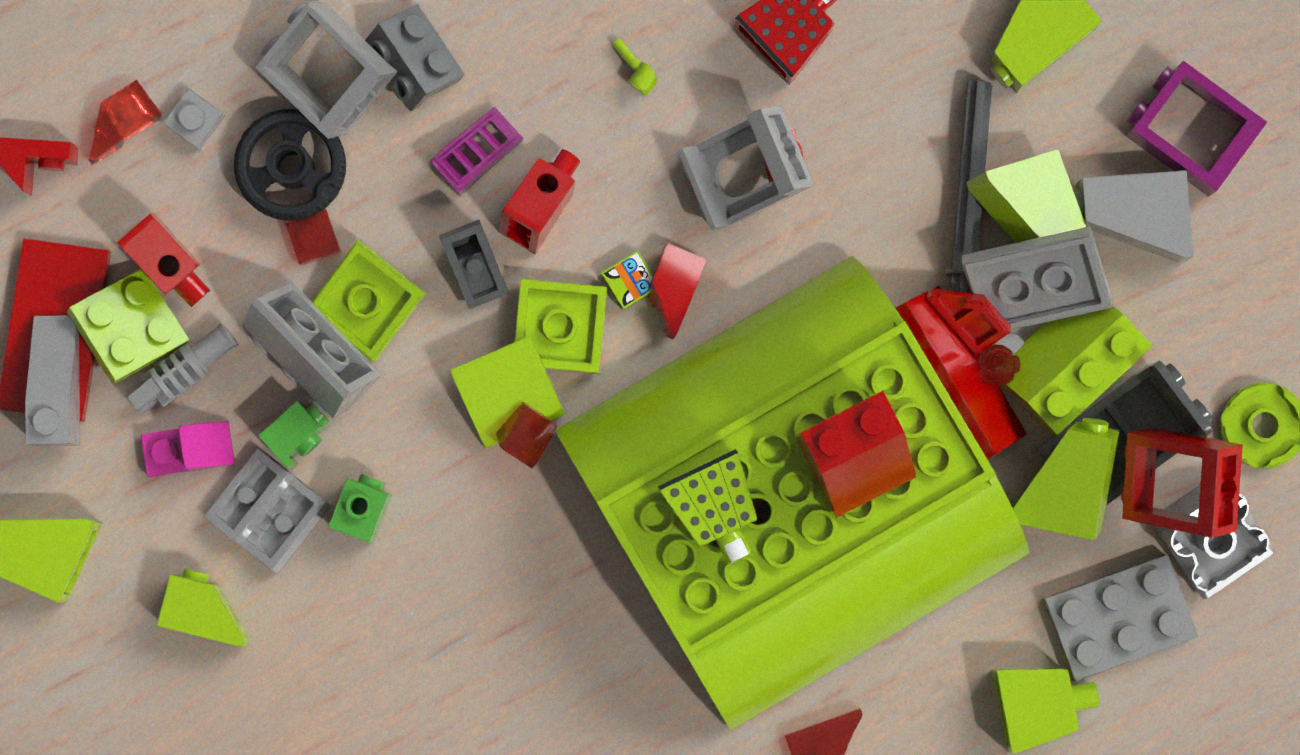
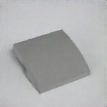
[204,448,331,574]

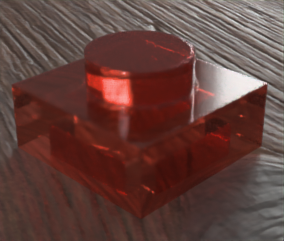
[285,210,342,266]

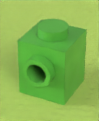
[328,474,392,543]

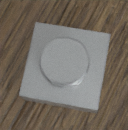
[163,89,225,150]

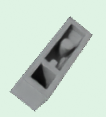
[25,315,80,447]

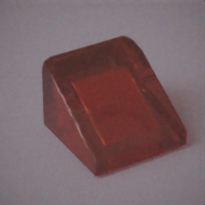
[496,402,557,469]

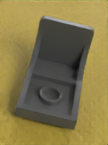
[1036,360,1213,506]

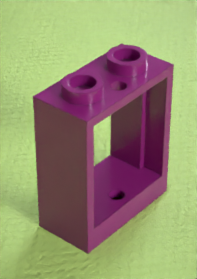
[1126,61,1267,197]

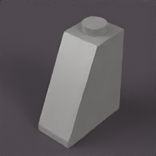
[1073,171,1194,262]

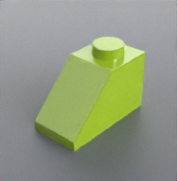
[157,568,250,647]

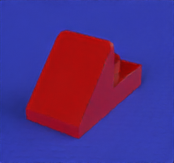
[0,137,79,196]

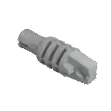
[127,323,239,414]

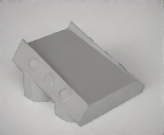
[1154,485,1274,599]

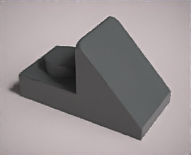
[439,220,509,309]

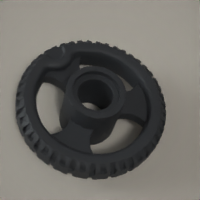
[234,109,346,221]

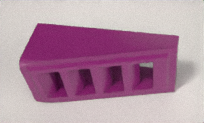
[430,106,524,196]

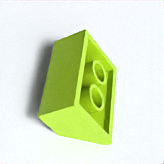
[991,306,1153,436]

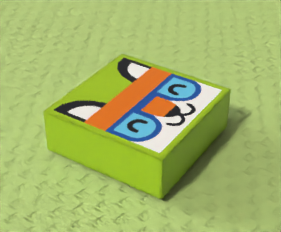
[601,250,653,310]

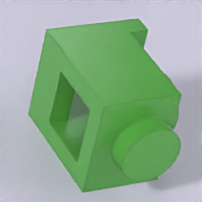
[258,401,329,470]

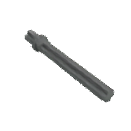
[946,80,992,293]

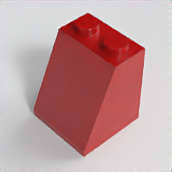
[795,391,917,518]

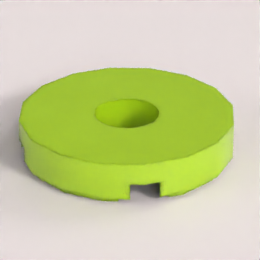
[1219,383,1300,469]

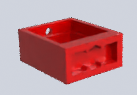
[1121,427,1243,538]

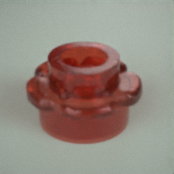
[979,345,1021,386]

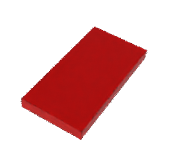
[0,238,111,422]
[895,286,1027,459]

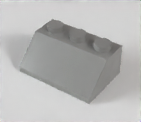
[243,282,382,419]

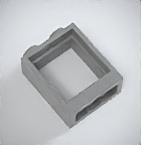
[255,1,397,139]

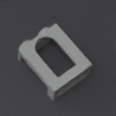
[677,105,814,230]

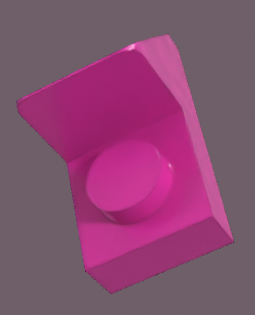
[141,421,235,478]

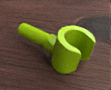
[612,38,657,95]

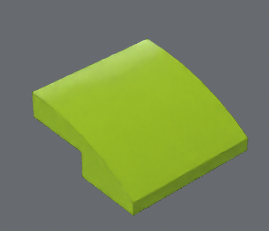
[450,335,565,448]

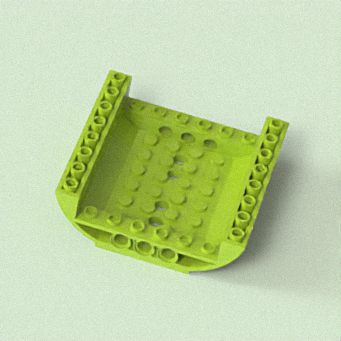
[554,256,1030,731]

